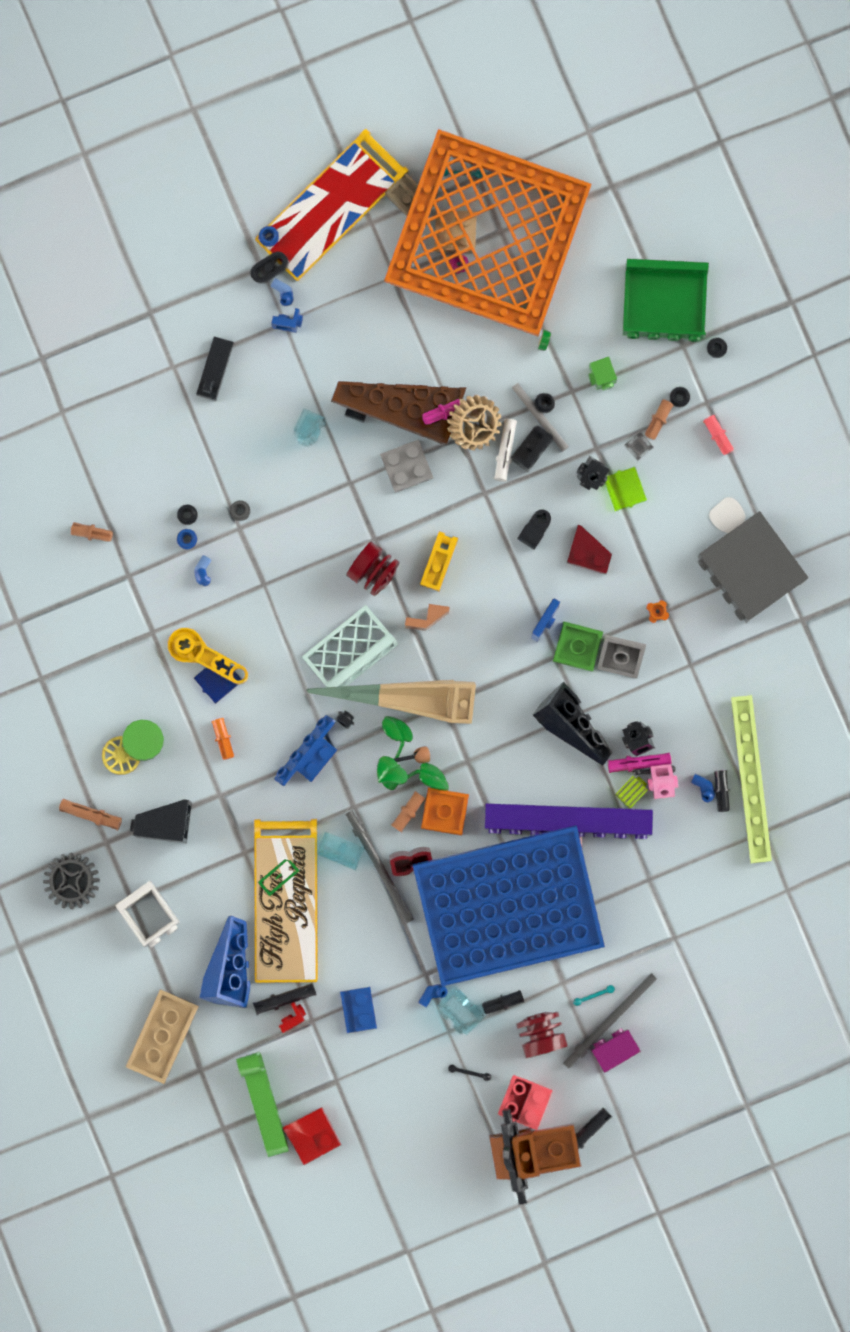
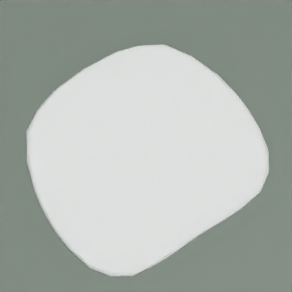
[709,497,746,533]

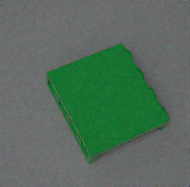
[622,259,709,342]

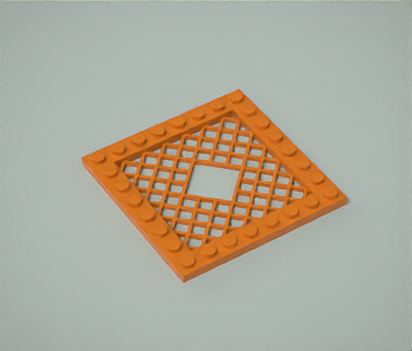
[384,129,592,337]

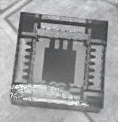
[624,432,654,461]

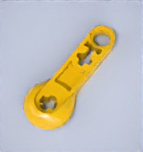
[168,628,249,685]

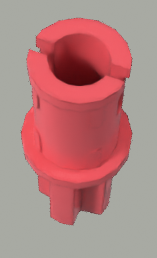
[703,415,734,455]

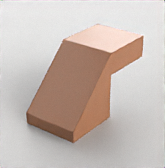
[405,604,450,631]

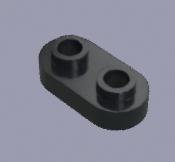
[250,251,289,284]

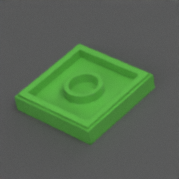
[553,621,603,672]

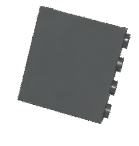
[698,511,809,623]

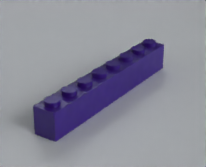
[484,803,653,840]

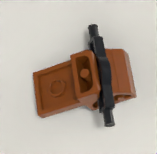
[489,1109,581,1205]

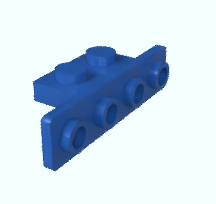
[274,715,337,786]

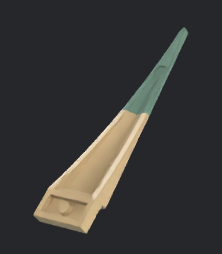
[306,680,476,724]

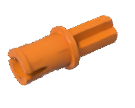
[211,718,234,760]

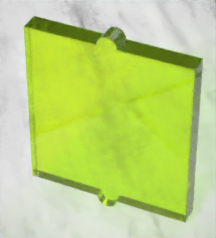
[605,467,647,511]

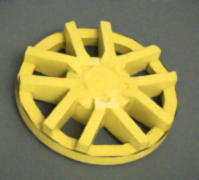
[102,736,140,775]

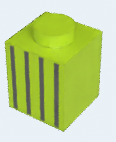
[615,776,648,809]

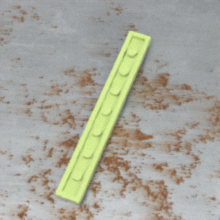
[731,695,772,863]

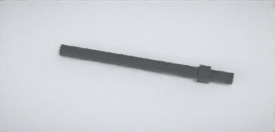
[345,810,414,923]
[563,973,657,1069]

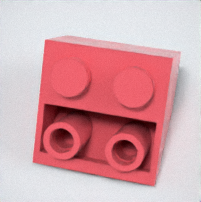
[498,1075,553,1130]

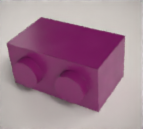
[591,1028,641,1073]

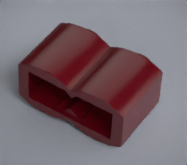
[389,847,432,877]

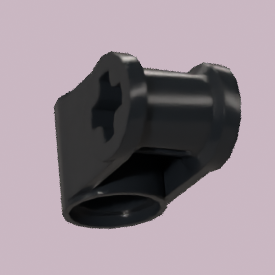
[517,509,551,550]

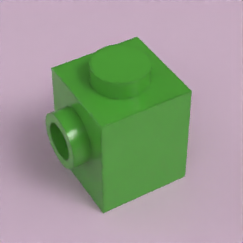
[588,356,617,391]

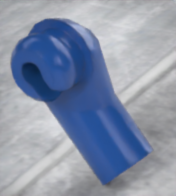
[691,774,715,802]
[418,984,448,1008]

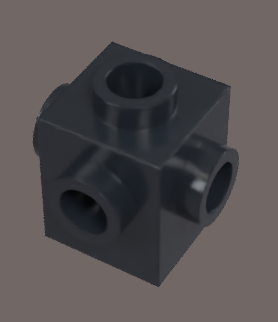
[577,455,610,490]
[622,721,655,757]

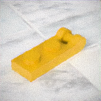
[420,531,459,592]

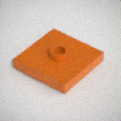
[421,787,469,836]

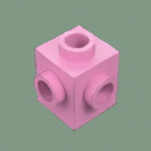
[647,764,678,799]

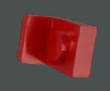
[279,1002,307,1033]

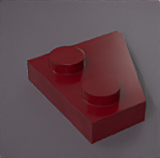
[567,524,612,575]

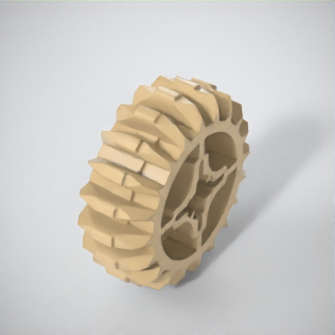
[447,395,502,451]

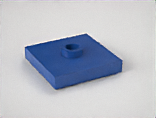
[531,598,560,642]

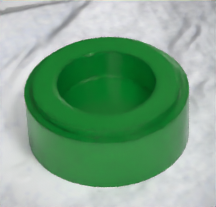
[537,329,551,351]

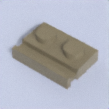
[385,173,418,216]

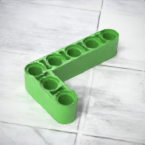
[236,1051,289,1157]

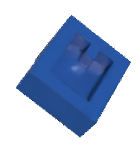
[271,308,303,333]

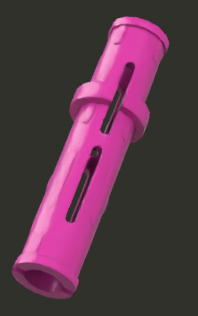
[607,752,672,773]

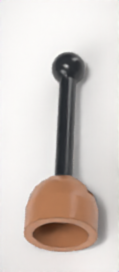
[394,746,430,763]

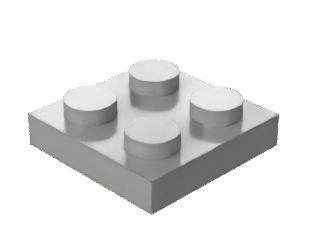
[380,439,433,493]

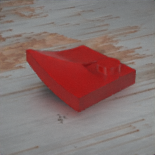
[282,1107,342,1165]

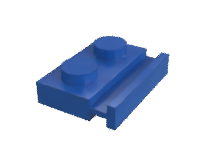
[340,987,377,1033]

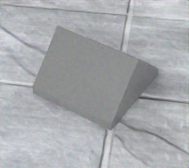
[597,635,646,679]

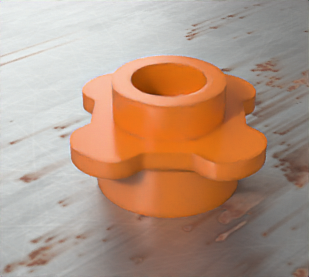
[646,600,669,623]

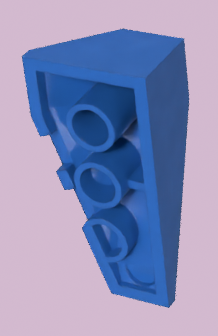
[199,916,250,1008]

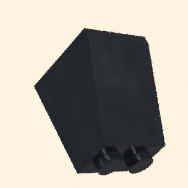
[130,799,192,844]

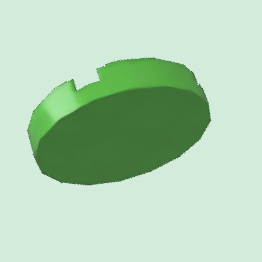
[122,719,164,761]

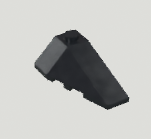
[533,682,612,766]

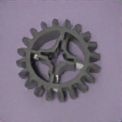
[43,853,100,909]

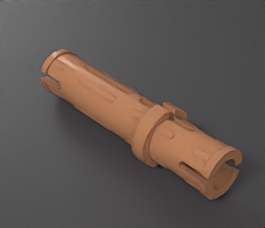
[59,798,122,831]

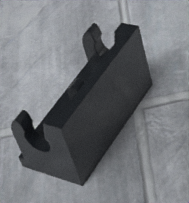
[511,426,553,472]

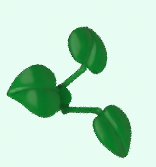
[377,716,449,791]

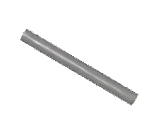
[512,383,569,452]

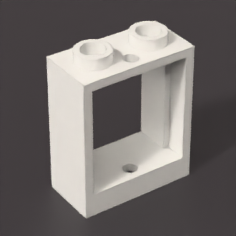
[115,881,180,947]

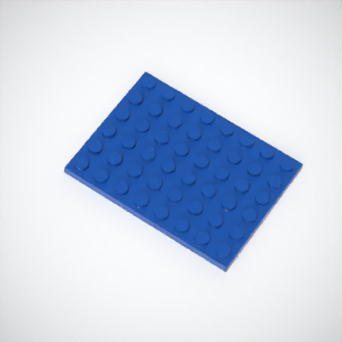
[412,825,605,986]

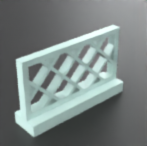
[302,605,398,687]

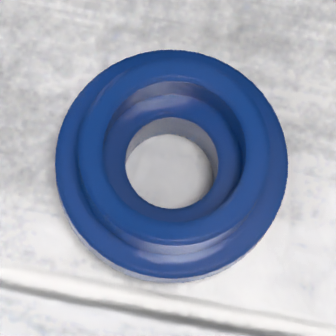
[259,226,279,247]
[177,529,197,550]

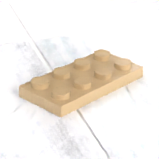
[126,989,199,1084]

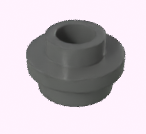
[230,500,251,521]

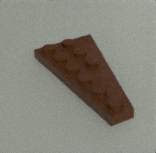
[331,381,467,446]

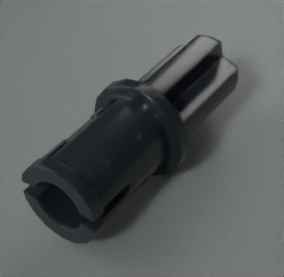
[714,770,730,812]
[482,990,525,1014]

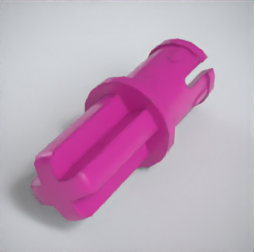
[422,399,460,425]

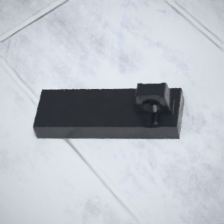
[196,336,234,401]

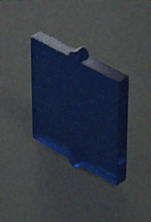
[194,659,242,704]

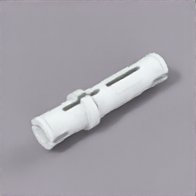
[494,419,517,482]

